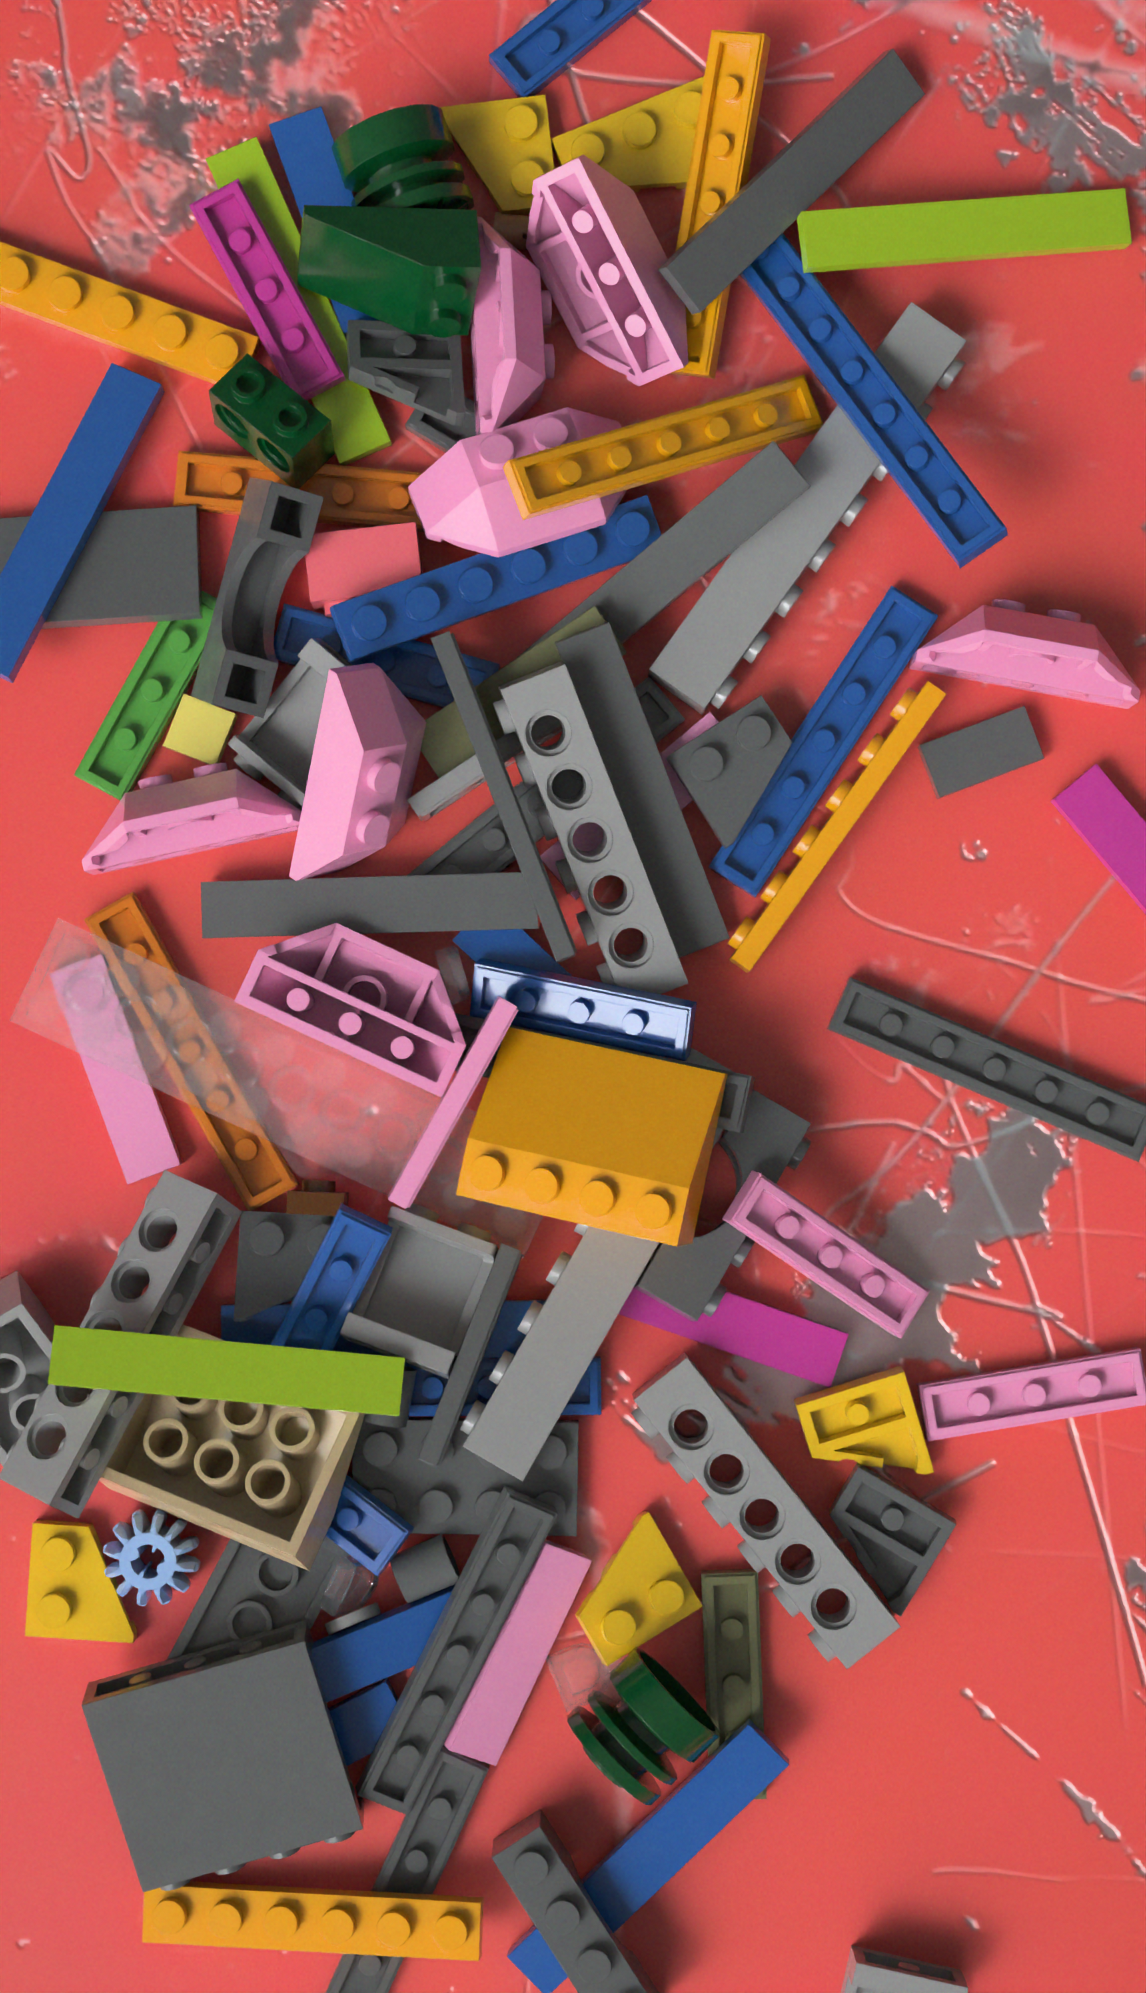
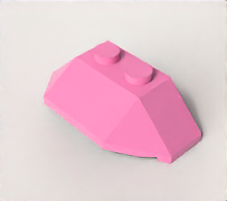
[526,154,688,386]
[470,217,555,435]
[408,407,626,558]
[909,599,1141,709]
[289,663,426,881]
[82,763,301,875]
[234,923,466,1098]

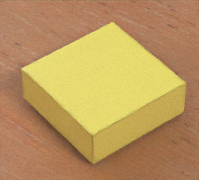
[163,693,238,765]

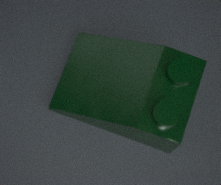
[297,205,481,338]

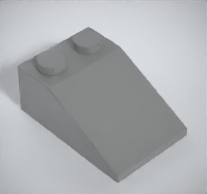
[0,1271,93,1467]

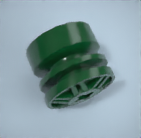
[331,104,474,210]
[567,1647,720,1805]

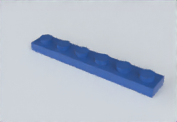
[329,495,662,662]

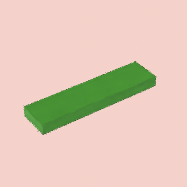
[74,591,217,800]

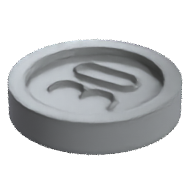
[324,1603,381,1635]

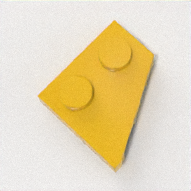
[439,95,554,215]
[793,1366,934,1475]
[575,1511,703,1666]
[25,1520,137,1643]

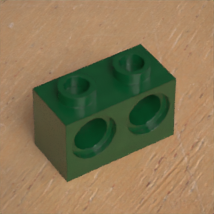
[208,353,335,489]

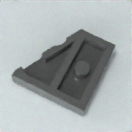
[346,320,465,426]
[666,695,792,849]
[234,1211,335,1322]
[829,1462,956,1616]

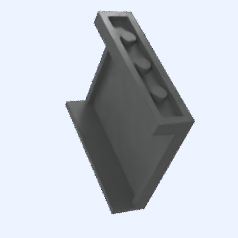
[81,1620,364,1892]

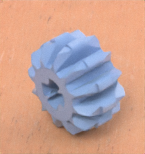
[103,1509,201,1606]

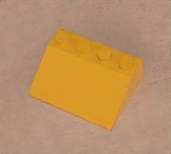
[456,1027,728,1246]

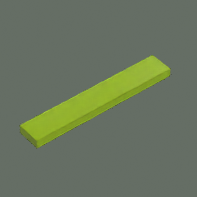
[206,137,392,466]
[797,188,1132,273]
[48,1325,405,1416]

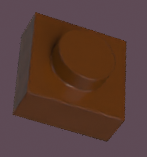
[286,1180,349,1216]

